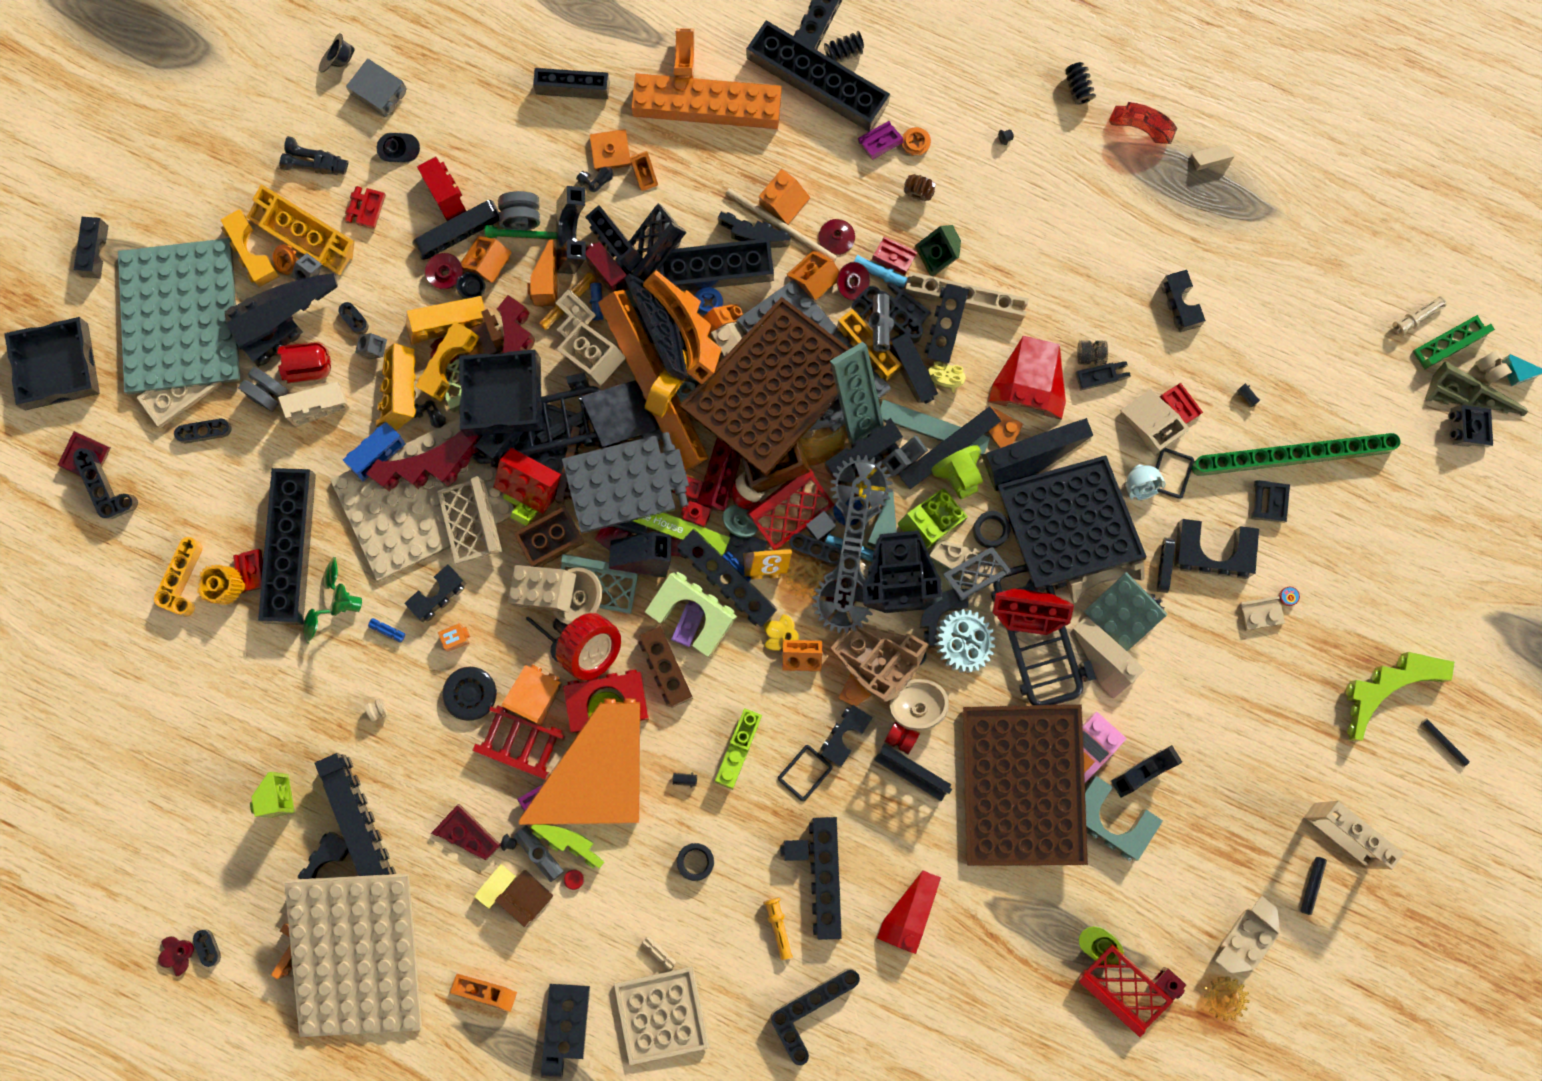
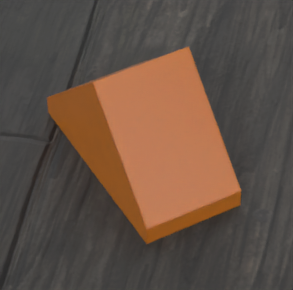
[630,151,658,192]

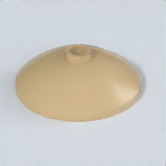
[553,567,602,624]
[890,679,949,731]

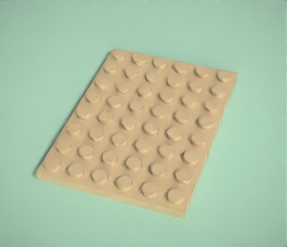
[330,418,515,582]
[284,874,422,1037]

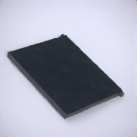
[578,380,660,448]

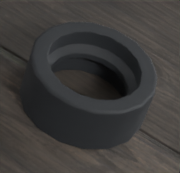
[973,511,1011,548]
[677,843,714,881]

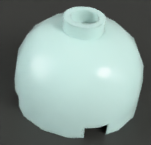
[1125,465,1166,500]

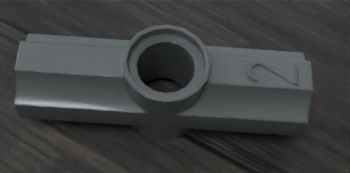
[868,294,894,352]
[513,825,564,883]

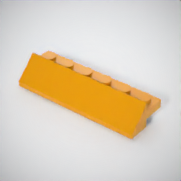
[246,184,355,275]

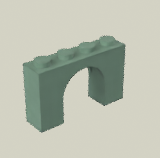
[1085,776,1163,862]

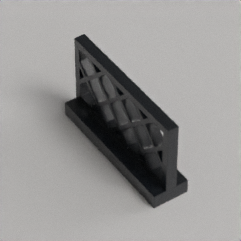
[616,203,687,282]
[874,743,952,801]

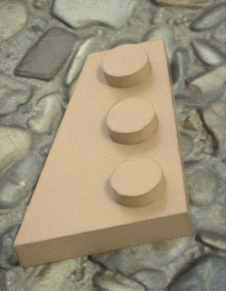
[930,540,994,584]

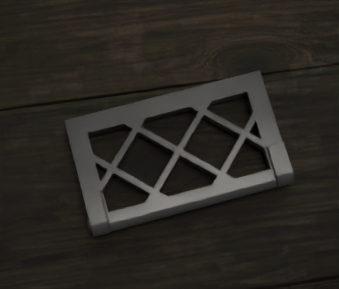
[943,547,1011,601]

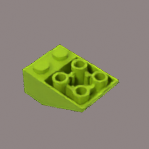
[897,488,968,549]

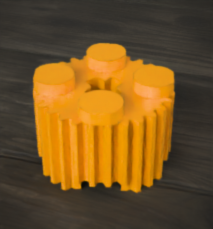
[197,565,245,605]

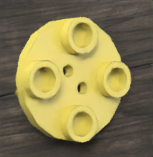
[928,361,966,393]

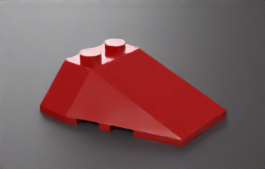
[988,335,1066,420]

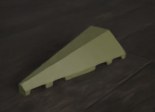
[1425,361,1528,416]

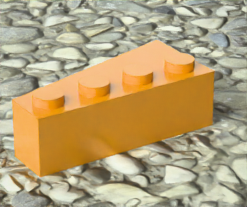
[405,296,485,345]
[375,343,416,431]

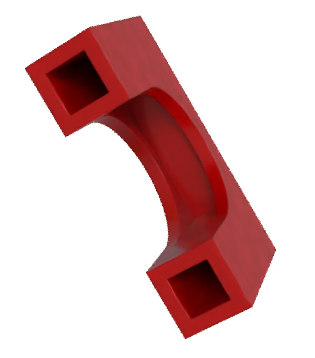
[563,669,649,733]

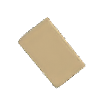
[1191,144,1234,171]

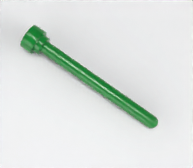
[485,225,556,239]

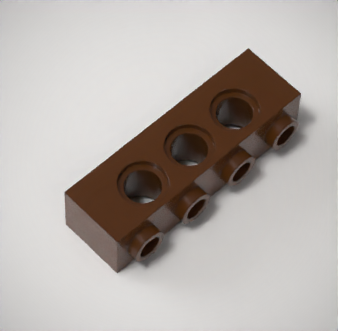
[638,626,693,708]

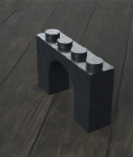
[556,186,586,274]
[1174,519,1259,579]

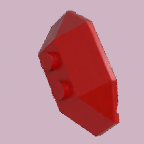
[992,588,1074,635]

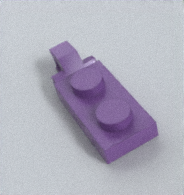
[671,601,704,648]

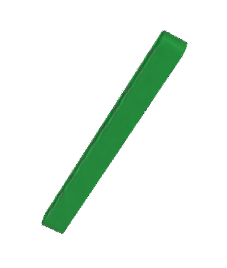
[1192,433,1401,476]

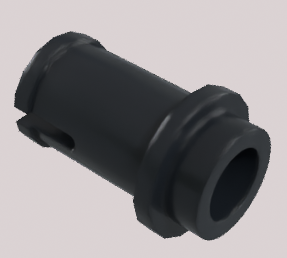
[1237,383,1260,408]
[672,772,697,788]

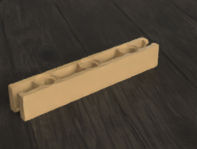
[905,271,1029,321]

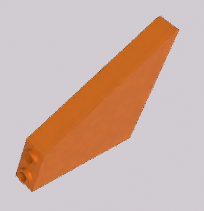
[519,698,640,825]

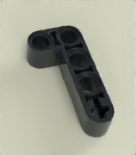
[851,286,923,344]
[73,448,138,519]

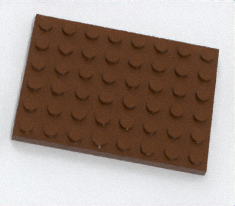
[680,297,850,476]
[963,704,1088,866]

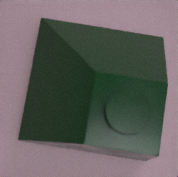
[915,225,961,277]

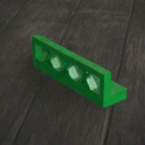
[1413,315,1495,370]

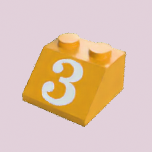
[743,549,792,580]

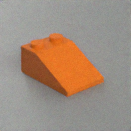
[527,240,558,306]

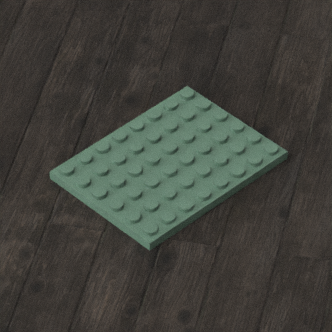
[118,238,240,395]

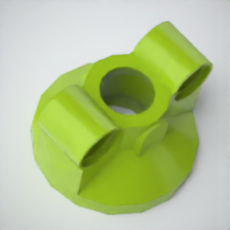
[931,445,983,500]

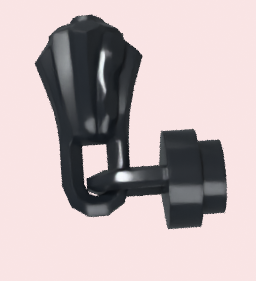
[576,166,614,192]
[414,400,446,428]

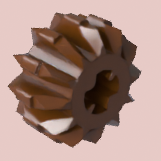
[904,174,936,201]

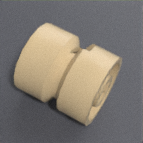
[1475,350,1512,385]

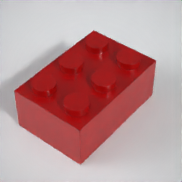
[493,448,561,514]

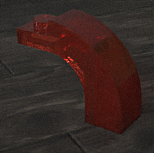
[1109,102,1178,144]

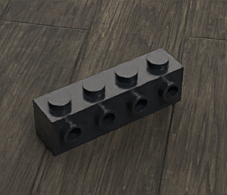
[533,68,610,99]
[585,205,643,272]

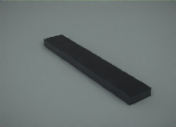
[899,406,1001,490]

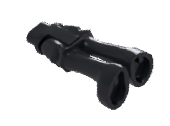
[279,136,349,175]

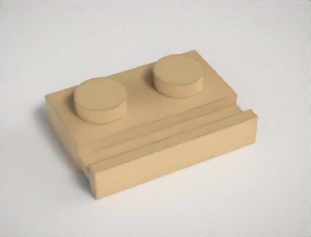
[1240,596,1285,631]

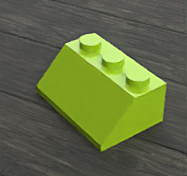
[250,772,295,818]

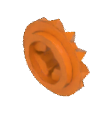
[902,127,931,156]
[273,244,299,275]

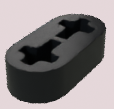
[338,302,369,335]
[193,929,221,967]

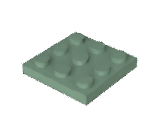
[1084,572,1168,651]

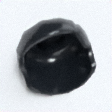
[456,272,486,299]

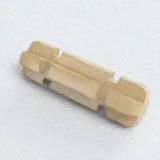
[642,936,676,970]

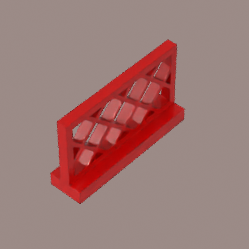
[746,468,834,551]
[1079,944,1173,1037]

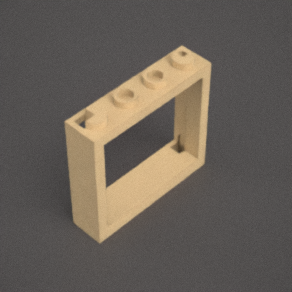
[1303,801,1404,870]

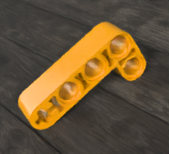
[645,350,689,418]
[154,537,203,617]

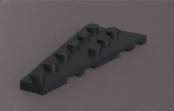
[625,273,688,381]

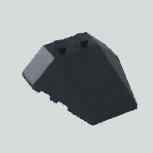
[863,530,942,613]

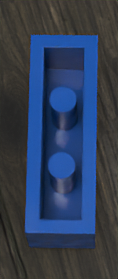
[343,422,406,482]

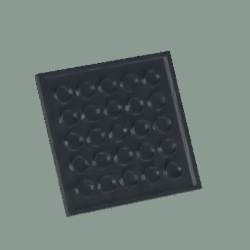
[998,455,1147,590]

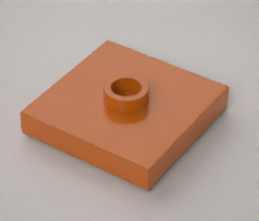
[590,129,631,171]

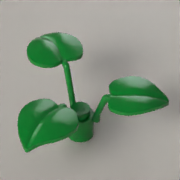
[303,556,362,644]

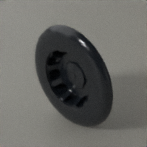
[442,666,497,721]

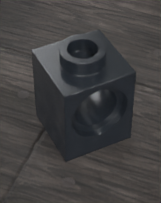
[780,840,809,861]

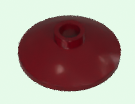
[818,219,855,255]
[425,253,463,289]
[837,262,870,300]

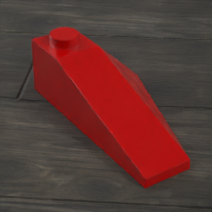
[877,870,941,954]

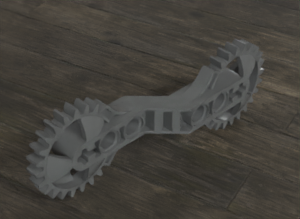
[812,455,893,633]

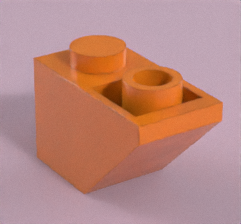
[702,304,743,336]

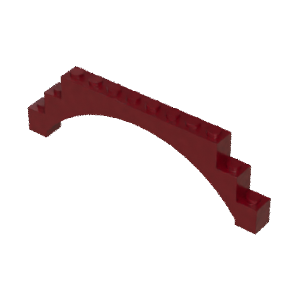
[366,295,536,492]

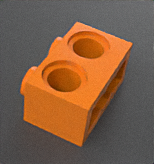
[782,640,822,672]

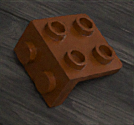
[465,309,504,355]

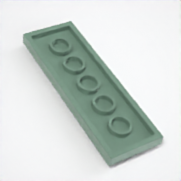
[830,342,884,445]

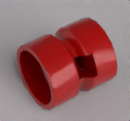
[884,721,920,755]

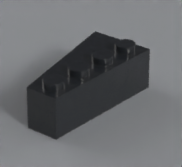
[824,418,903,485]

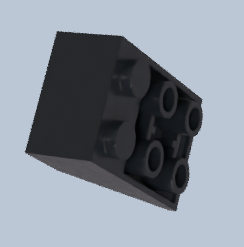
[609,532,671,578]

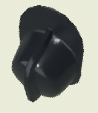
[319,33,355,73]
[376,133,420,162]

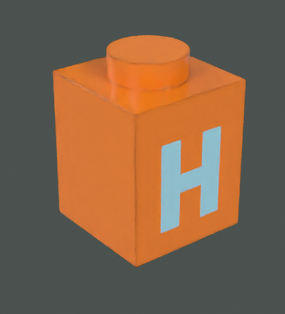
[438,623,471,652]

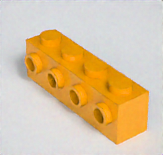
[837,308,902,382]

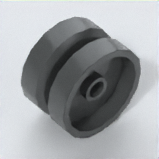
[498,191,540,230]
[238,367,288,412]

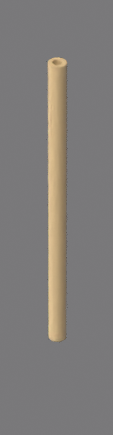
[726,188,837,262]

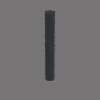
[1421,719,1470,767]

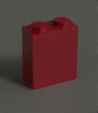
[586,241,629,293]

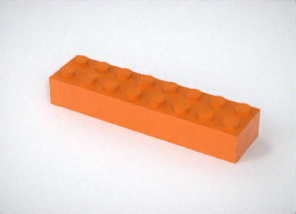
[631,73,782,129]

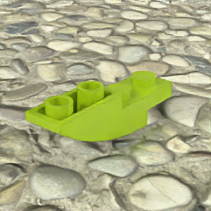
[715,708,762,790]
[531,824,604,869]

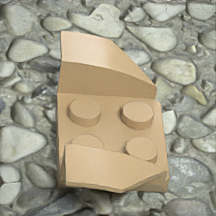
[1215,896,1280,973]

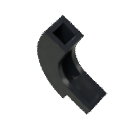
[920,589,968,648]
[1111,745,1183,798]

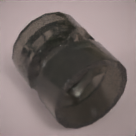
[1077,340,1108,365]

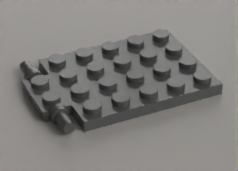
[562,432,689,534]

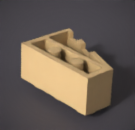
[278,382,350,427]

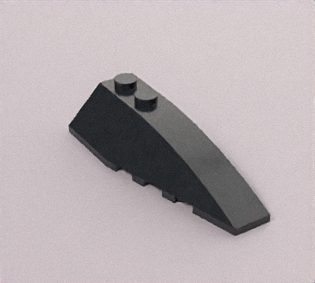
[224,273,338,349]
[982,418,1093,492]

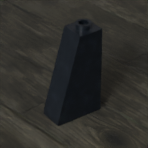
[889,333,938,404]

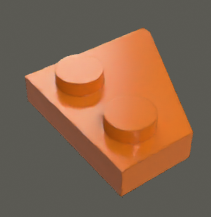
[988,406,1023,448]
[838,673,872,707]

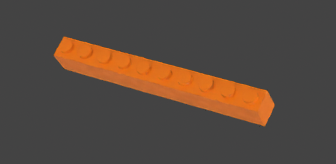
[598,290,709,471]

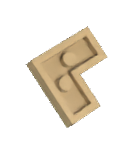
[556,289,596,338]

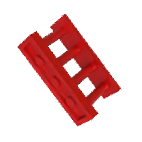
[472,705,565,780]

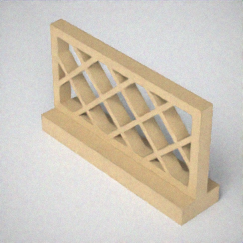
[437,476,502,564]

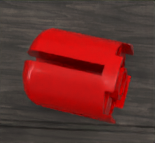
[277,342,331,384]

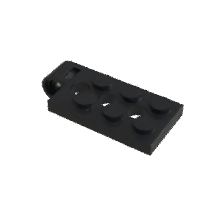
[541,984,590,1079]

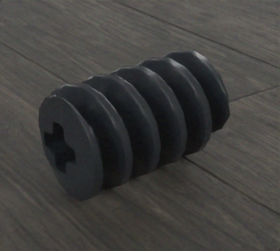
[824,31,864,62]
[1065,62,1096,105]

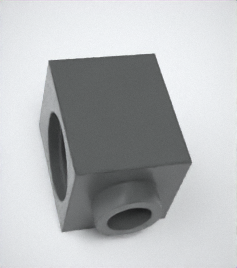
[291,253,322,280]
[355,333,387,359]
[806,511,836,541]

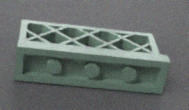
[561,554,639,614]

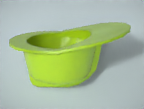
[1079,926,1124,964]

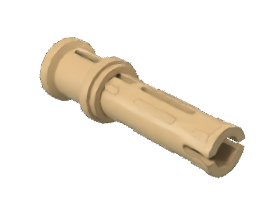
[1392,296,1447,337]

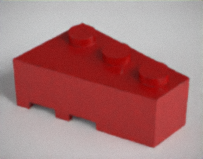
[417,156,466,221]

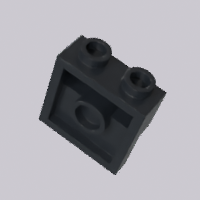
[1448,405,1493,447]

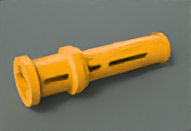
[763,897,793,960]

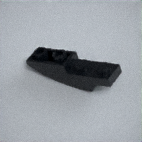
[718,211,791,248]

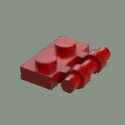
[344,186,386,229]

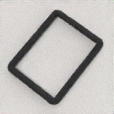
[1155,448,1194,499]
[778,745,833,801]

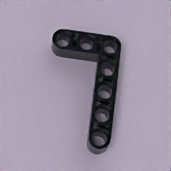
[771,968,860,1066]

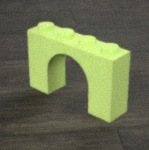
[645,572,737,657]

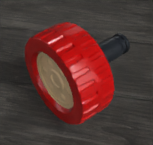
[553,613,621,680]

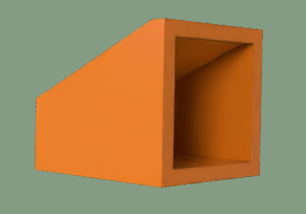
[501,664,562,726]

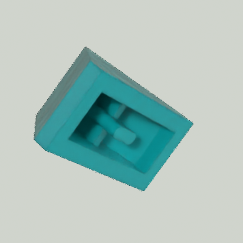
[1502,354,1542,387]

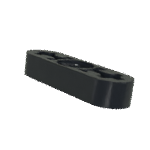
[174,418,232,444]
[1157,537,1175,593]

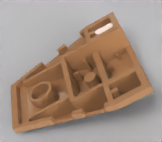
[831,621,928,702]

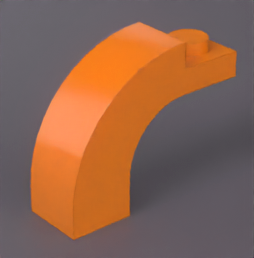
[674,28,695,78]

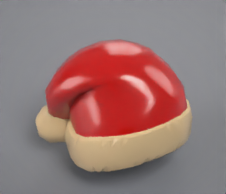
[731,472,768,510]

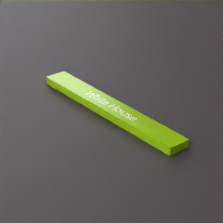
[632,513,730,555]

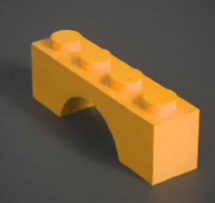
[220,209,279,287]
[415,321,480,402]

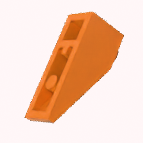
[450,974,517,1012]

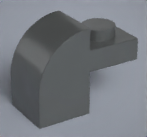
[881,436,928,476]

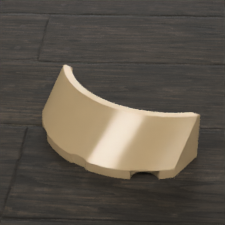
[1066,560,1145,603]

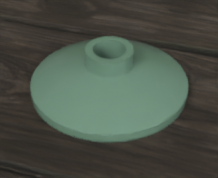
[722,505,759,537]

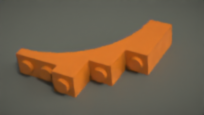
[643,270,722,384]

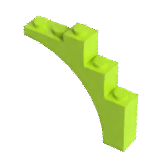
[1346,652,1455,742]

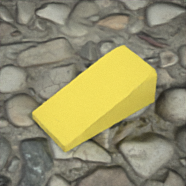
[474,864,517,909]

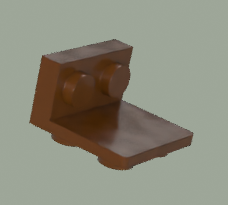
[495,870,553,927]

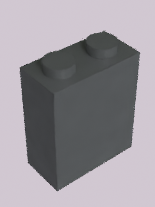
[346,58,407,117]

